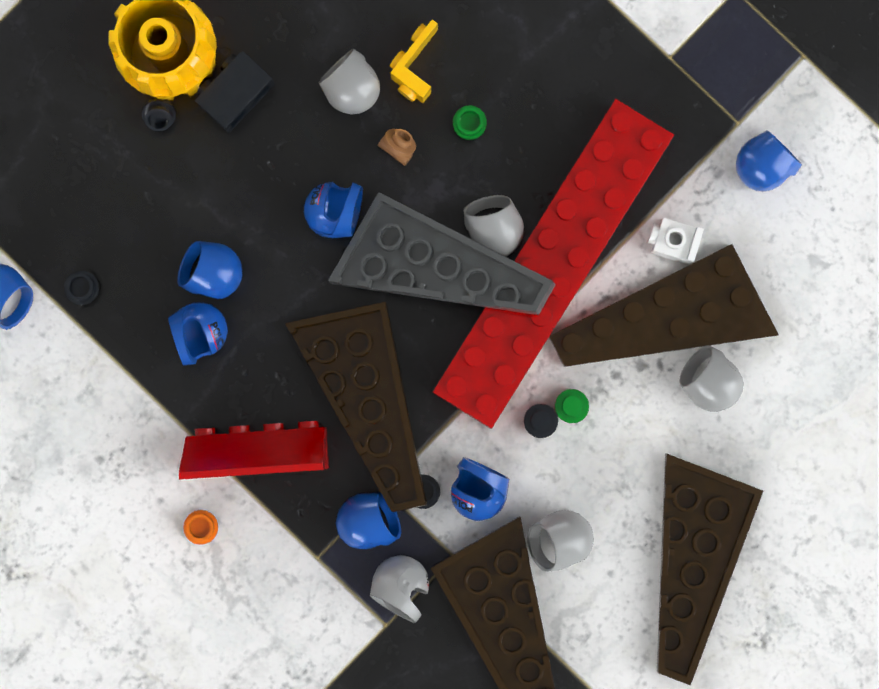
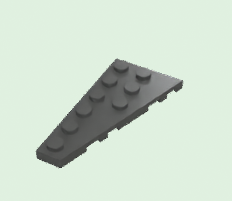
[328,192,556,315]

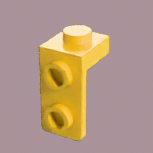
[390,19,438,103]

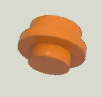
[183,510,218,545]

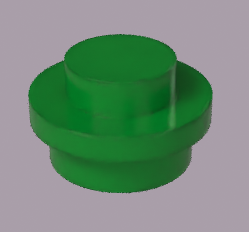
[453,105,487,140]
[555,389,589,423]

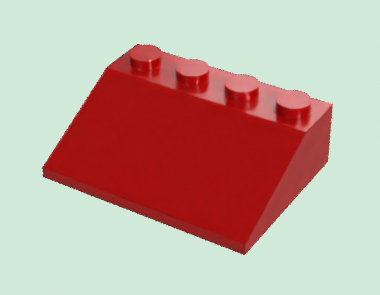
[179,421,329,480]

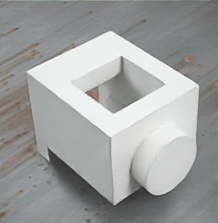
[648,218,704,265]

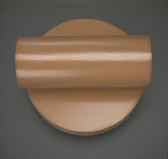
[377,129,416,166]

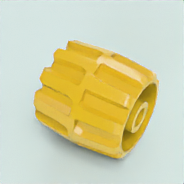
[108,0,217,101]

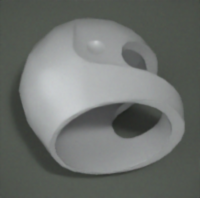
[319,48,380,114]
[463,195,524,257]
[679,345,744,412]
[527,510,594,571]
[370,555,429,623]

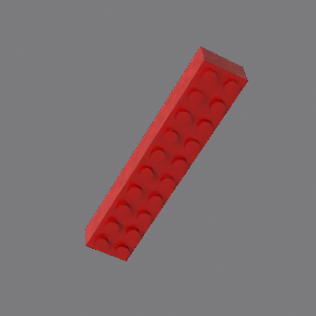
[433,99,674,429]

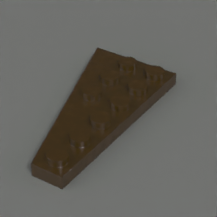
[431,516,555,689]

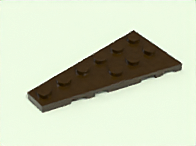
[549,244,779,367]
[285,302,427,512]
[657,453,763,686]

